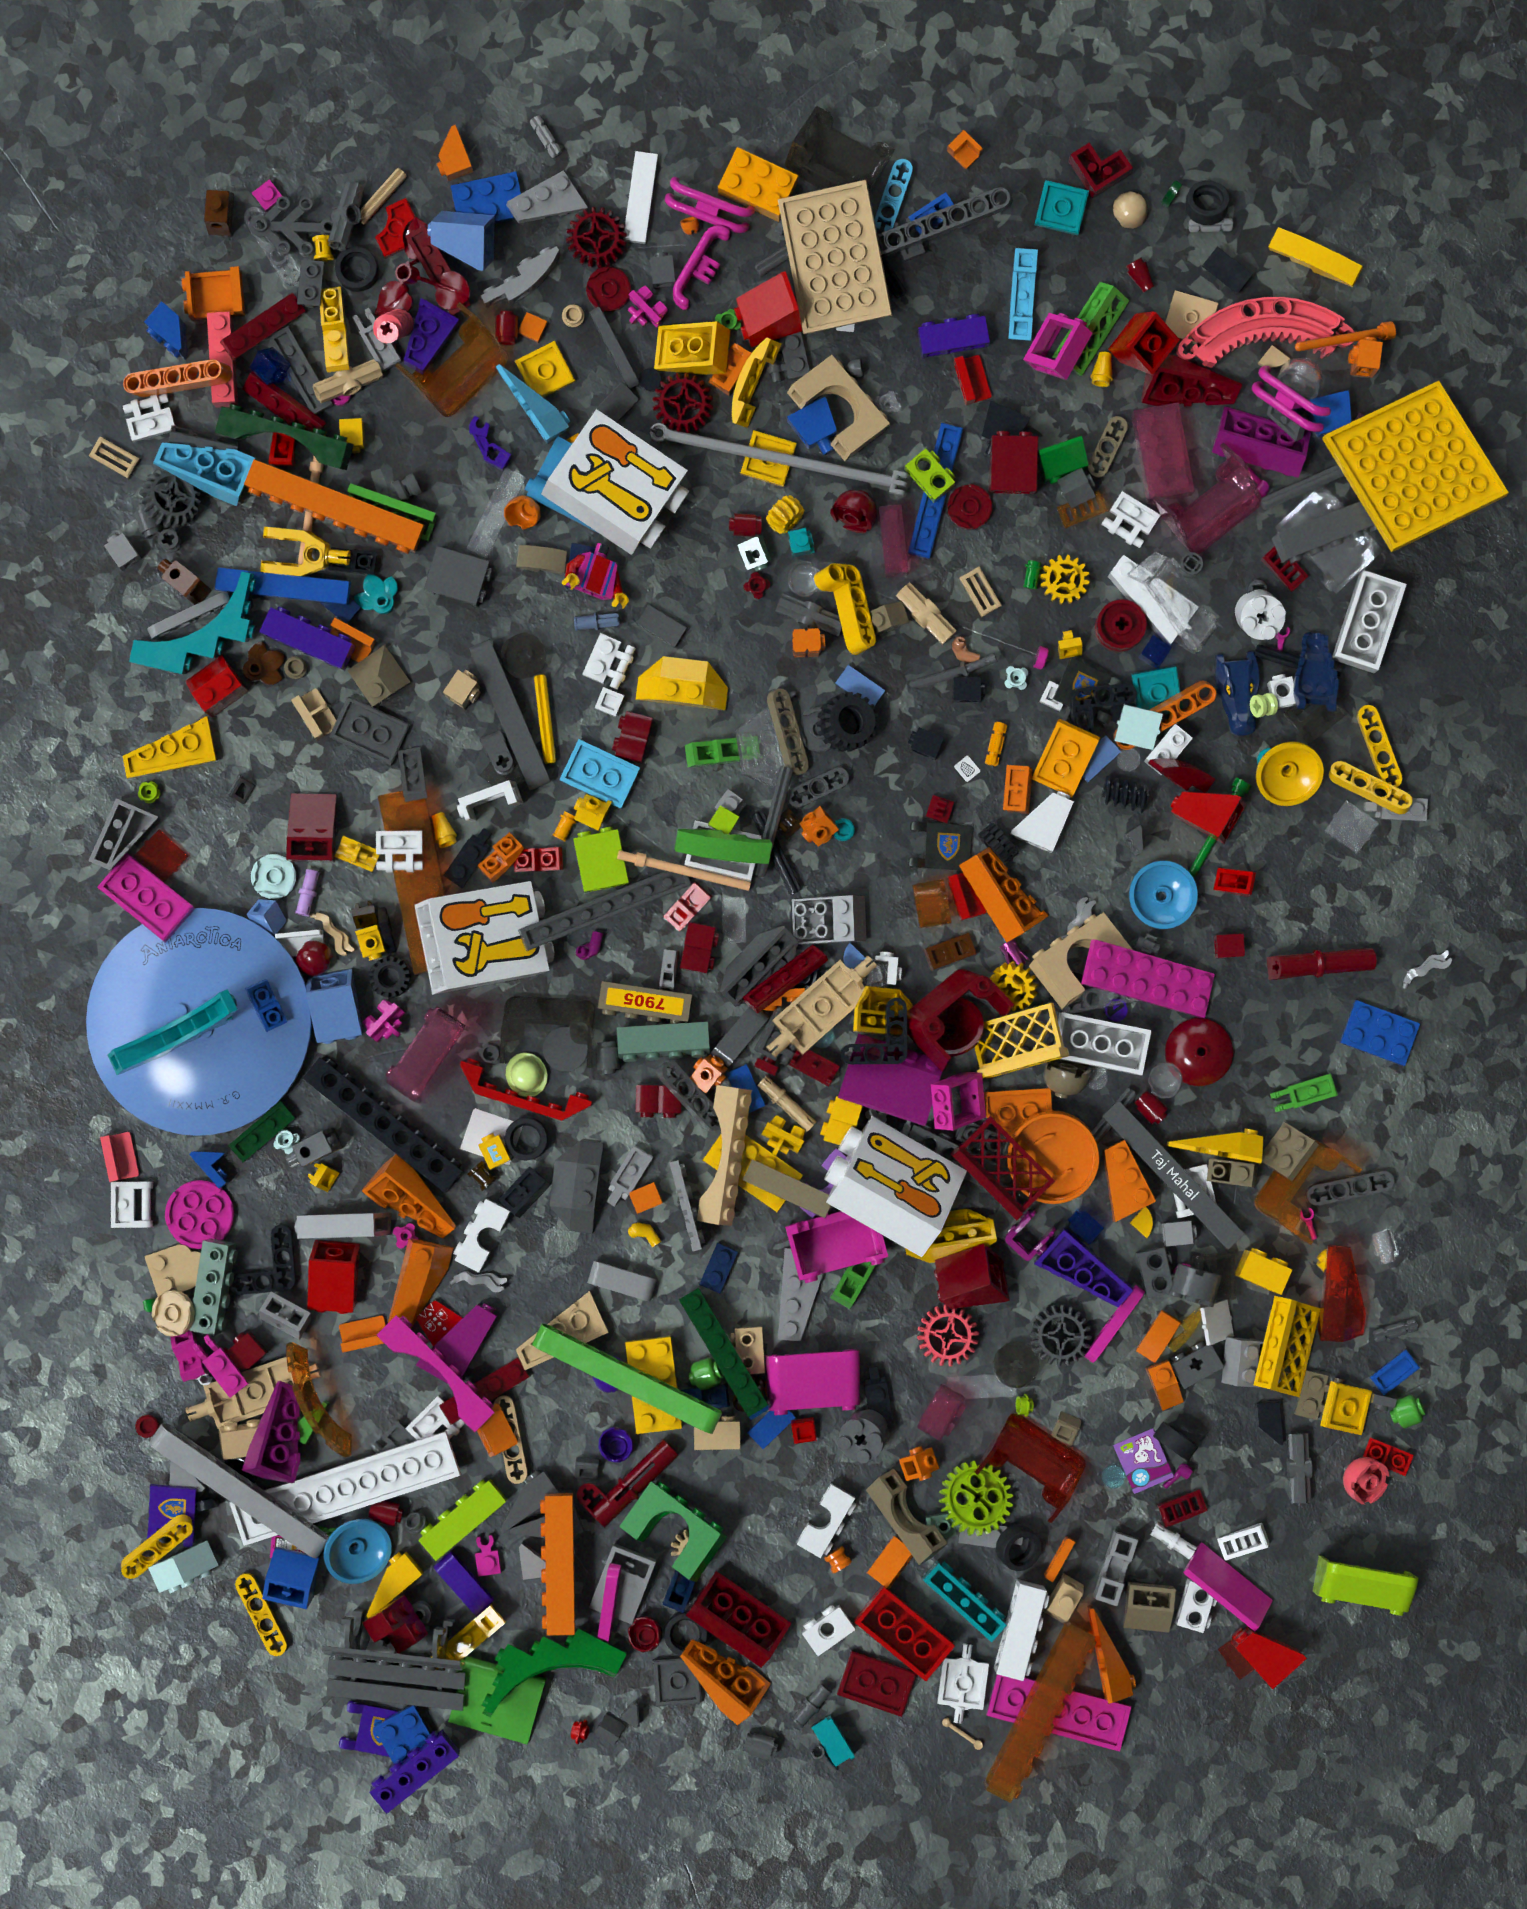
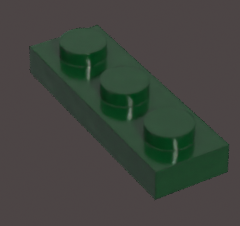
[228,1101,296,1163]

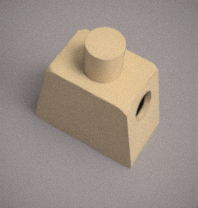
[1042,1573,1084,1623]

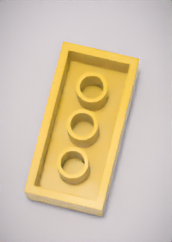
[625,1336,682,1434]

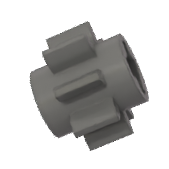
[1133,933,1161,957]

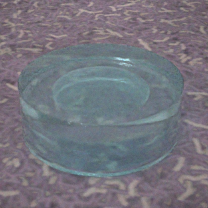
[814,1030,833,1049]
[1101,1465,1125,1488]

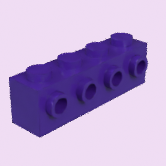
[259,606,356,671]
[369,1729,460,1814]

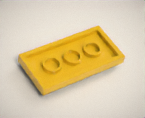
[703,1134,803,1212]

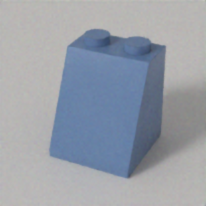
[427,211,495,271]
[306,969,362,1044]

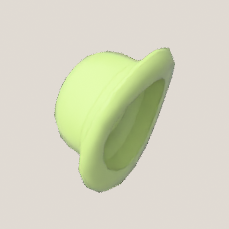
[505,1052,548,1097]

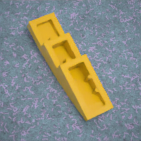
[1268,227,1363,287]

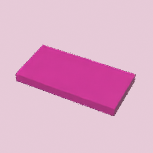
[97,852,195,943]
[1183,1542,1273,1631]

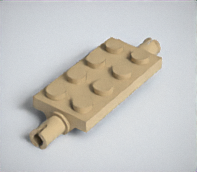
[766,956,877,1058]
[186,1355,321,1429]

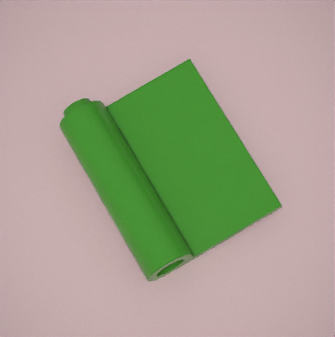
[448,1656,546,1745]

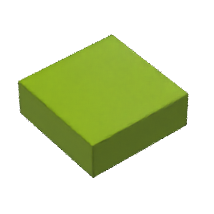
[708,805,740,834]

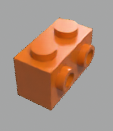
[1348,337,1383,378]

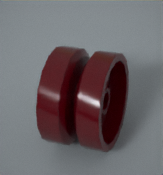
[1094,599,1147,653]

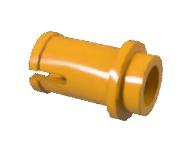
[552,811,577,841]

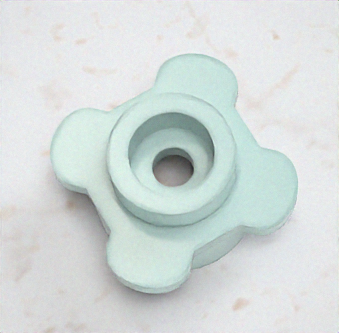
[1004,666,1028,690]
[274,1129,300,1154]

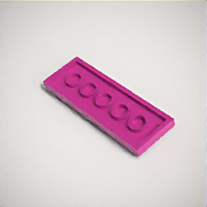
[1081,939,1215,1018]
[986,1674,1131,1752]

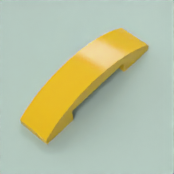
[732,338,782,428]
[430,1605,506,1669]

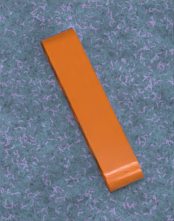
[123,359,232,397]
[1113,681,1216,750]

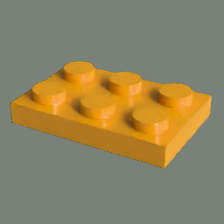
[1031,719,1100,797]

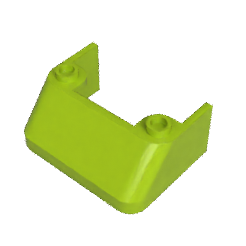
[1313,1555,1419,1616]

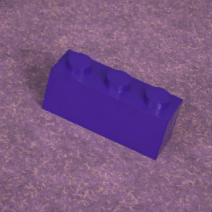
[917,314,990,358]

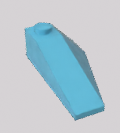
[496,364,570,444]
[153,443,255,506]

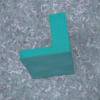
[811,1714,855,1767]

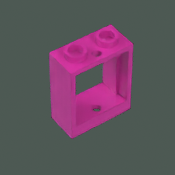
[1023,313,1092,380]
[931,1072,986,1131]

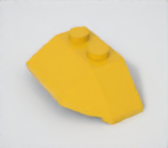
[636,656,728,710]
[853,986,913,1036]
[905,1209,997,1263]

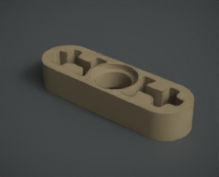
[1087,416,1128,479]

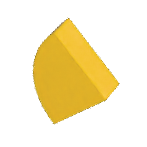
[1129,1207,1153,1238]

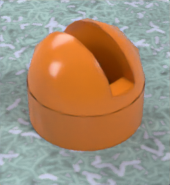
[680,217,699,235]

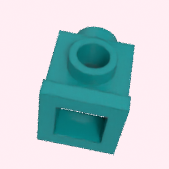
[788,528,815,558]

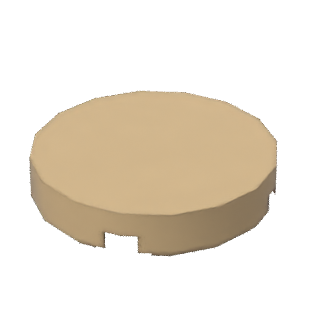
[152,1290,195,1337]

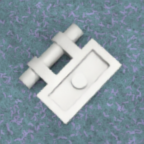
[123,394,175,442]
[1101,491,1160,548]
[582,633,636,690]
[376,831,423,873]
[405,1395,465,1440]

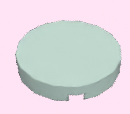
[251,854,296,899]

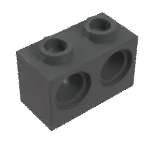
[1136,1247,1175,1298]

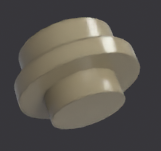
[284,656,307,679]

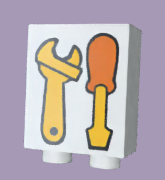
[541,409,689,555]
[414,881,554,995]
[824,1116,967,1257]

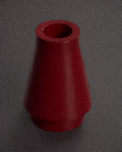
[1126,257,1154,293]

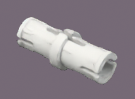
[1150,1523,1197,1560]

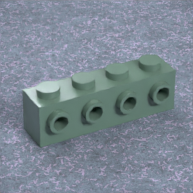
[617,1022,710,1062]
[189,1238,238,1336]

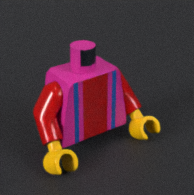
[562,543,629,609]

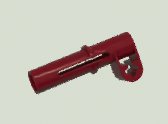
[1266,948,1377,980]
[577,1439,679,1528]

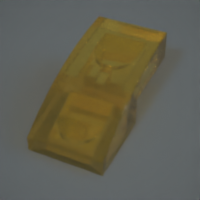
[1167,1310,1201,1353]

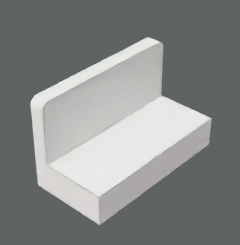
[275,930,325,957]

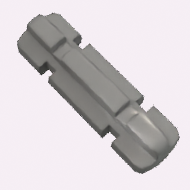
[530,115,562,158]
[1188,218,1233,232]

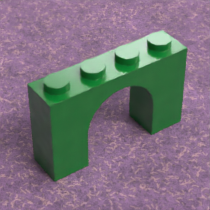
[619,1481,728,1582]

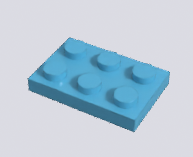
[560,739,640,809]

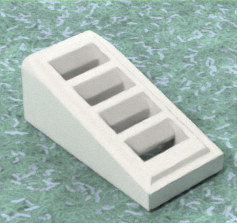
[1217,1523,1270,1561]

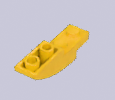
[320,286,350,373]

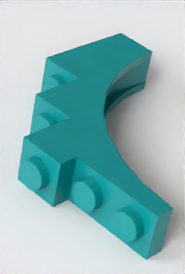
[129,572,256,674]
[107,989,238,1075]

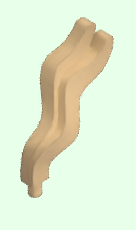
[310,913,355,956]

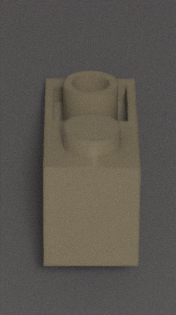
[870,601,909,636]
[1206,1158,1258,1188]

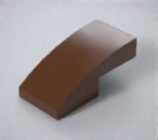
[923,933,977,971]

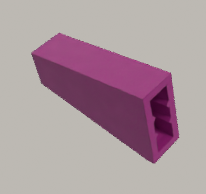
[416,1303,498,1384]

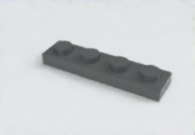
[268,326,333,415]

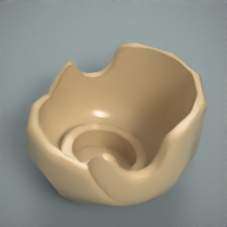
[1113,191,1148,229]

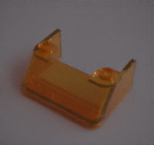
[395,302,508,417]
[1254,1135,1363,1245]

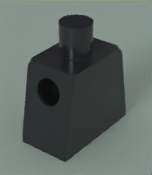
[981,401,1030,457]

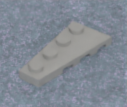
[669,1160,705,1251]
[778,1248,823,1341]

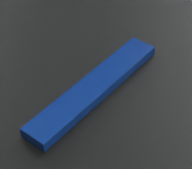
[908,423,963,559]
[215,568,351,605]

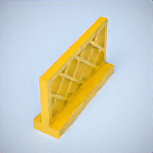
[974,1003,1069,1079]
[1253,1296,1320,1398]

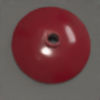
[937,998,984,1056]
[1165,1018,1233,1086]

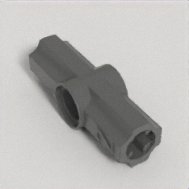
[328,181,364,251]
[775,593,842,637]
[1286,1433,1312,1504]

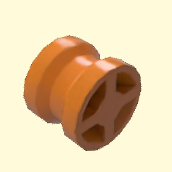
[823,1546,852,1574]

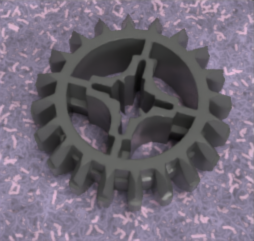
[139,469,201,529]
[1030,1304,1092,1367]

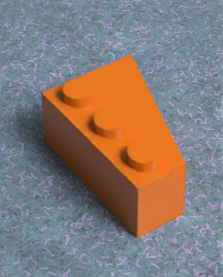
[1102,1140,1156,1222]

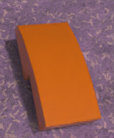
[478,832,524,883]
[763,988,805,1011]
[1136,1310,1181,1363]

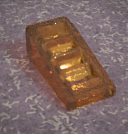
[1057,490,1109,529]

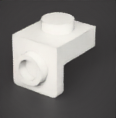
[875,952,902,986]

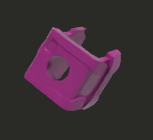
[1005,1208,1056,1261]

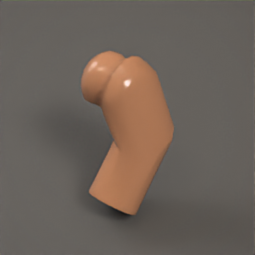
[952,636,980,663]

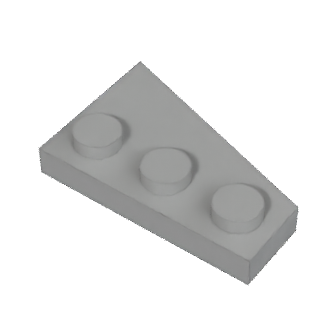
[506,170,588,223]

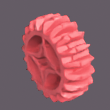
[917,1304,979,1366]

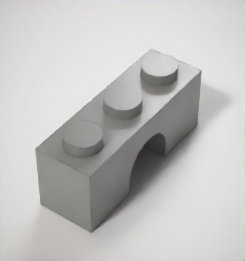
[1093,1530,1138,1606]

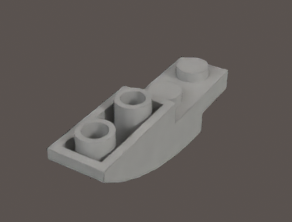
[481,246,560,308]

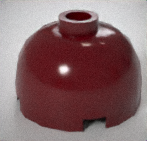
[830,490,877,533]

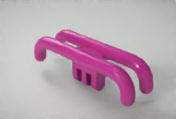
[665,177,755,233]
[673,225,730,310]
[1252,365,1331,432]

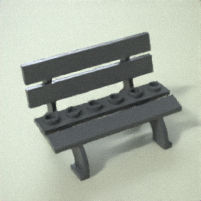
[322,1608,466,1711]

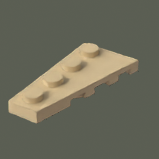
[515,1291,608,1370]

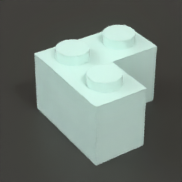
[148,1541,218,1593]

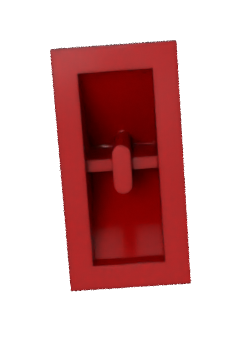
[1213,868,1256,897]

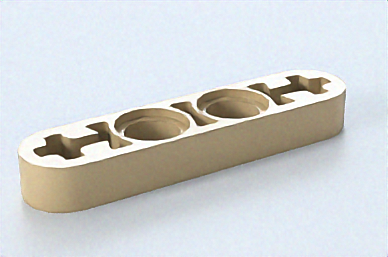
[494,1395,528,1484]

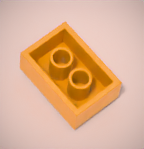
[718,147,798,222]

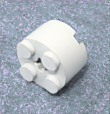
[1235,589,1286,640]

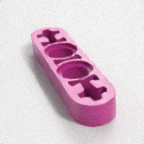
[1083,1285,1145,1363]
[598,1563,622,1643]

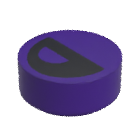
[1104,999,1128,1022]

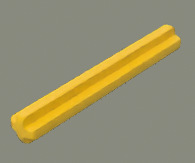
[534,675,556,764]

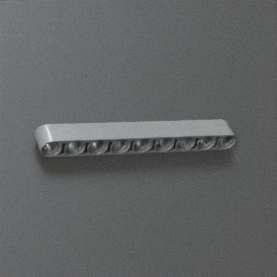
[149,1423,329,1558]

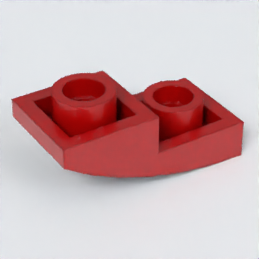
[514,847,563,872]
[1363,1437,1414,1476]

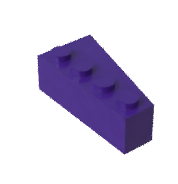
[1034,1227,1133,1307]

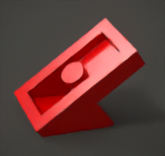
[269,432,296,466]

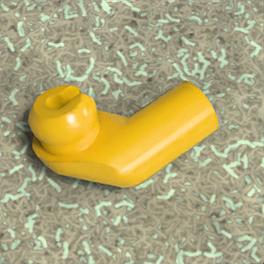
[628,1222,661,1247]

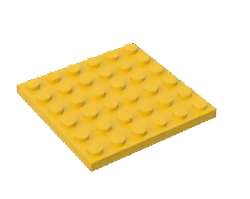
[1322,381,1509,552]

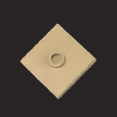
[1165,290,1218,346]

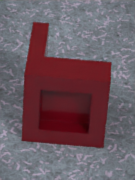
[1214,934,1245,959]

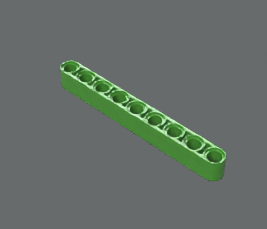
[532,1323,722,1434]

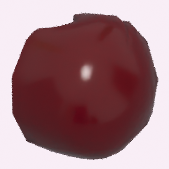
[296,941,333,976]
[628,1617,662,1652]

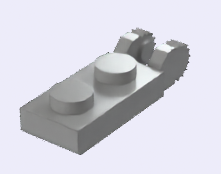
[352,308,401,372]

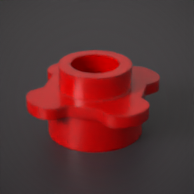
[571,1720,589,1744]

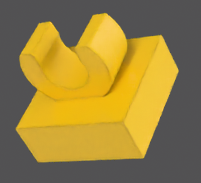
[1058,630,1082,659]
[308,1163,339,1192]

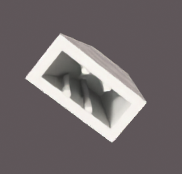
[1009,791,1074,853]

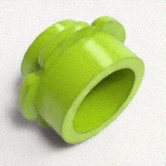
[138,781,160,804]
[1015,1394,1034,1417]

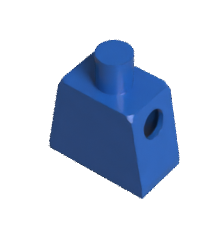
[1306,390,1351,438]
[787,397,837,455]

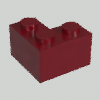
[1068,142,1133,199]
[680,922,719,974]
[362,1595,428,1654]

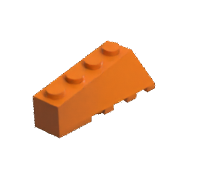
[959,847,1048,943]

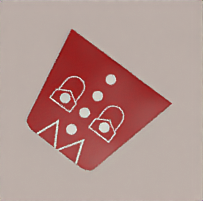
[416,1300,463,1346]

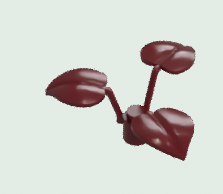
[374,217,471,316]

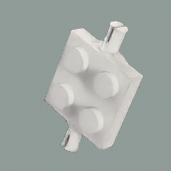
[937,1644,989,1724]

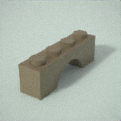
[866,1469,948,1565]

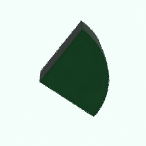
[1161,181,1182,209]

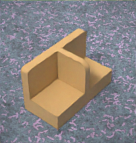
[291,689,337,741]

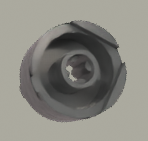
[1169,1264,1222,1307]
[838,1409,889,1463]

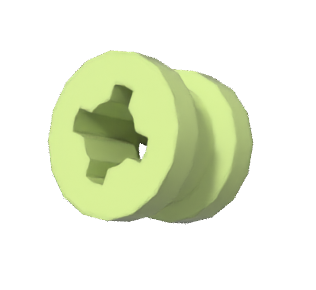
[1250,693,1278,718]

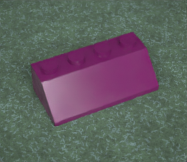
[1212,406,1311,478]

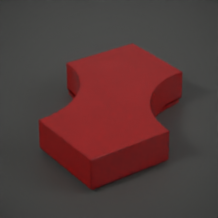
[375,198,415,259]

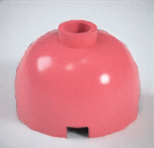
[1343,1457,1389,1505]

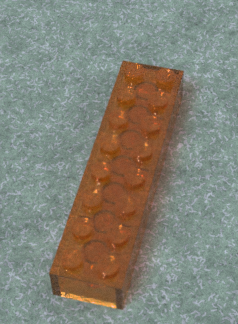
[378,791,447,975]
[983,1619,1097,1803]

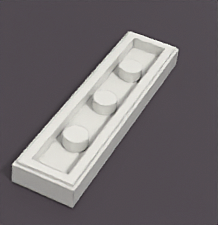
[623,151,658,244]

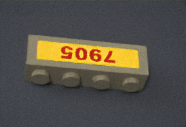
[598,981,692,1024]

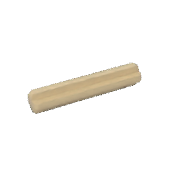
[360,168,407,225]

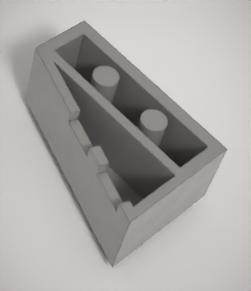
[89,798,158,870]

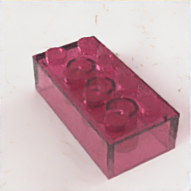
[1131,403,1195,503]

